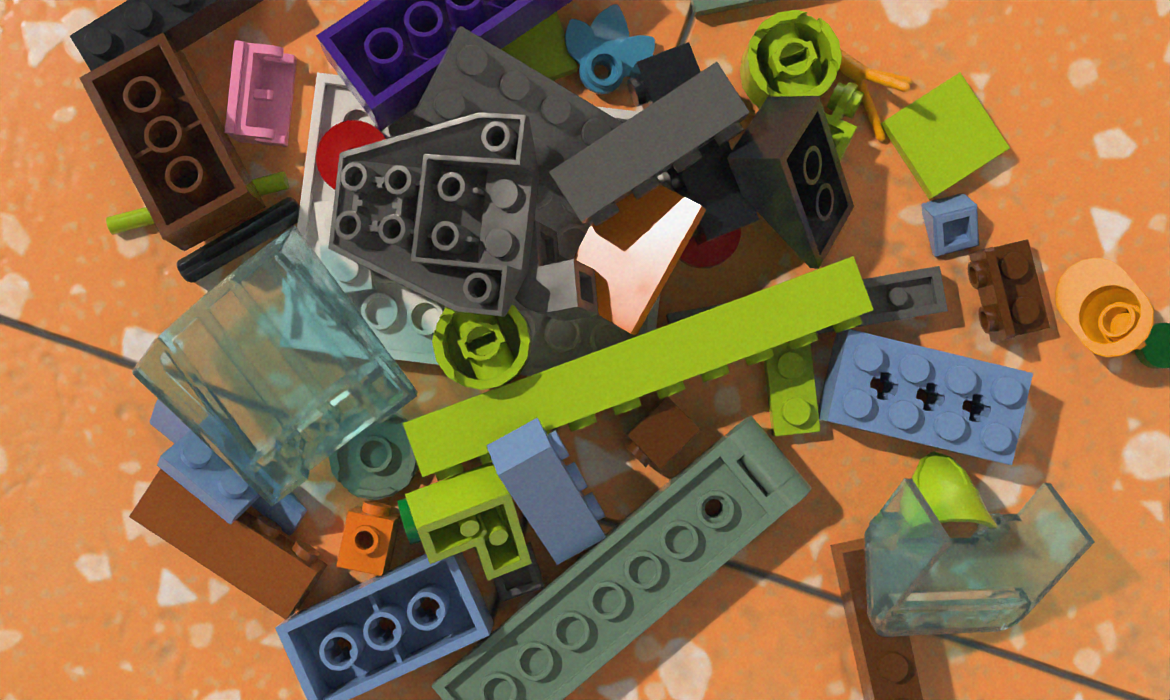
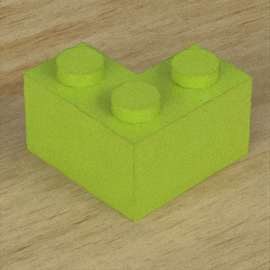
[405,462,532,581]

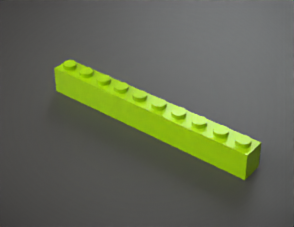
[403,256,874,481]

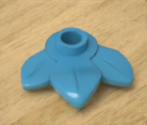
[565,4,655,94]

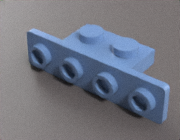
[150,395,307,536]

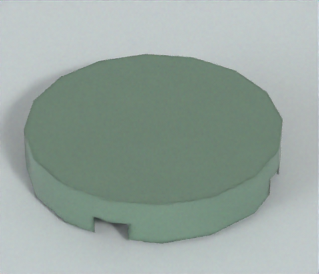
[328,408,419,500]

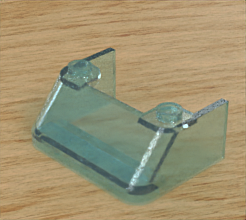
[864,478,1095,637]

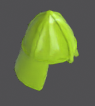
[897,451,998,556]

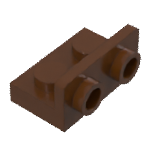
[967,239,1050,341]

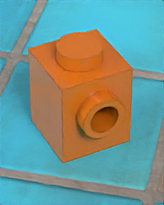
[336,501,401,576]

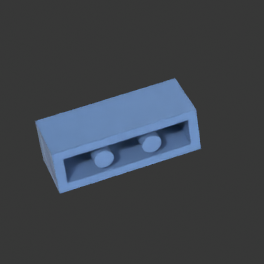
[487,418,606,565]

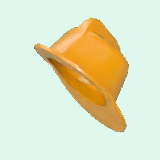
[1055,257,1154,358]

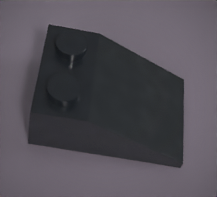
[727,96,854,269]

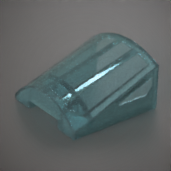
[132,225,418,506]

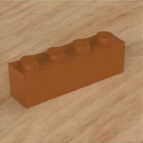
[129,469,327,620]

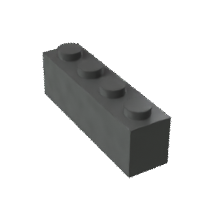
[549,62,749,226]

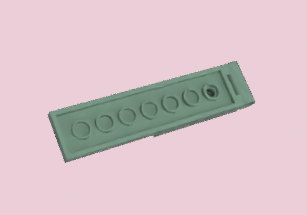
[431,416,812,700]

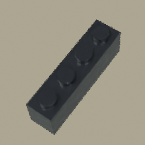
[70,0,263,71]
[627,42,759,246]

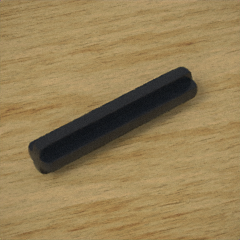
[176,197,300,283]

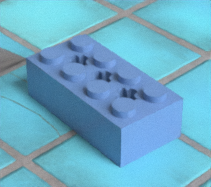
[818,329,1033,465]
[275,552,494,700]

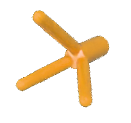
[839,49,912,141]

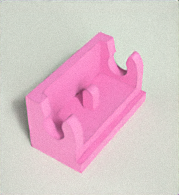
[225,40,297,147]

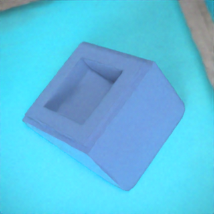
[921,194,979,257]

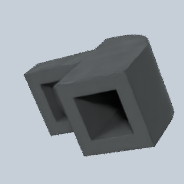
[515,220,599,321]

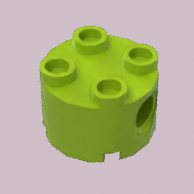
[740,10,842,109]
[432,304,532,390]

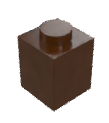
[626,396,700,469]

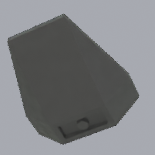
[328,112,540,317]

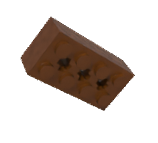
[79,33,266,252]

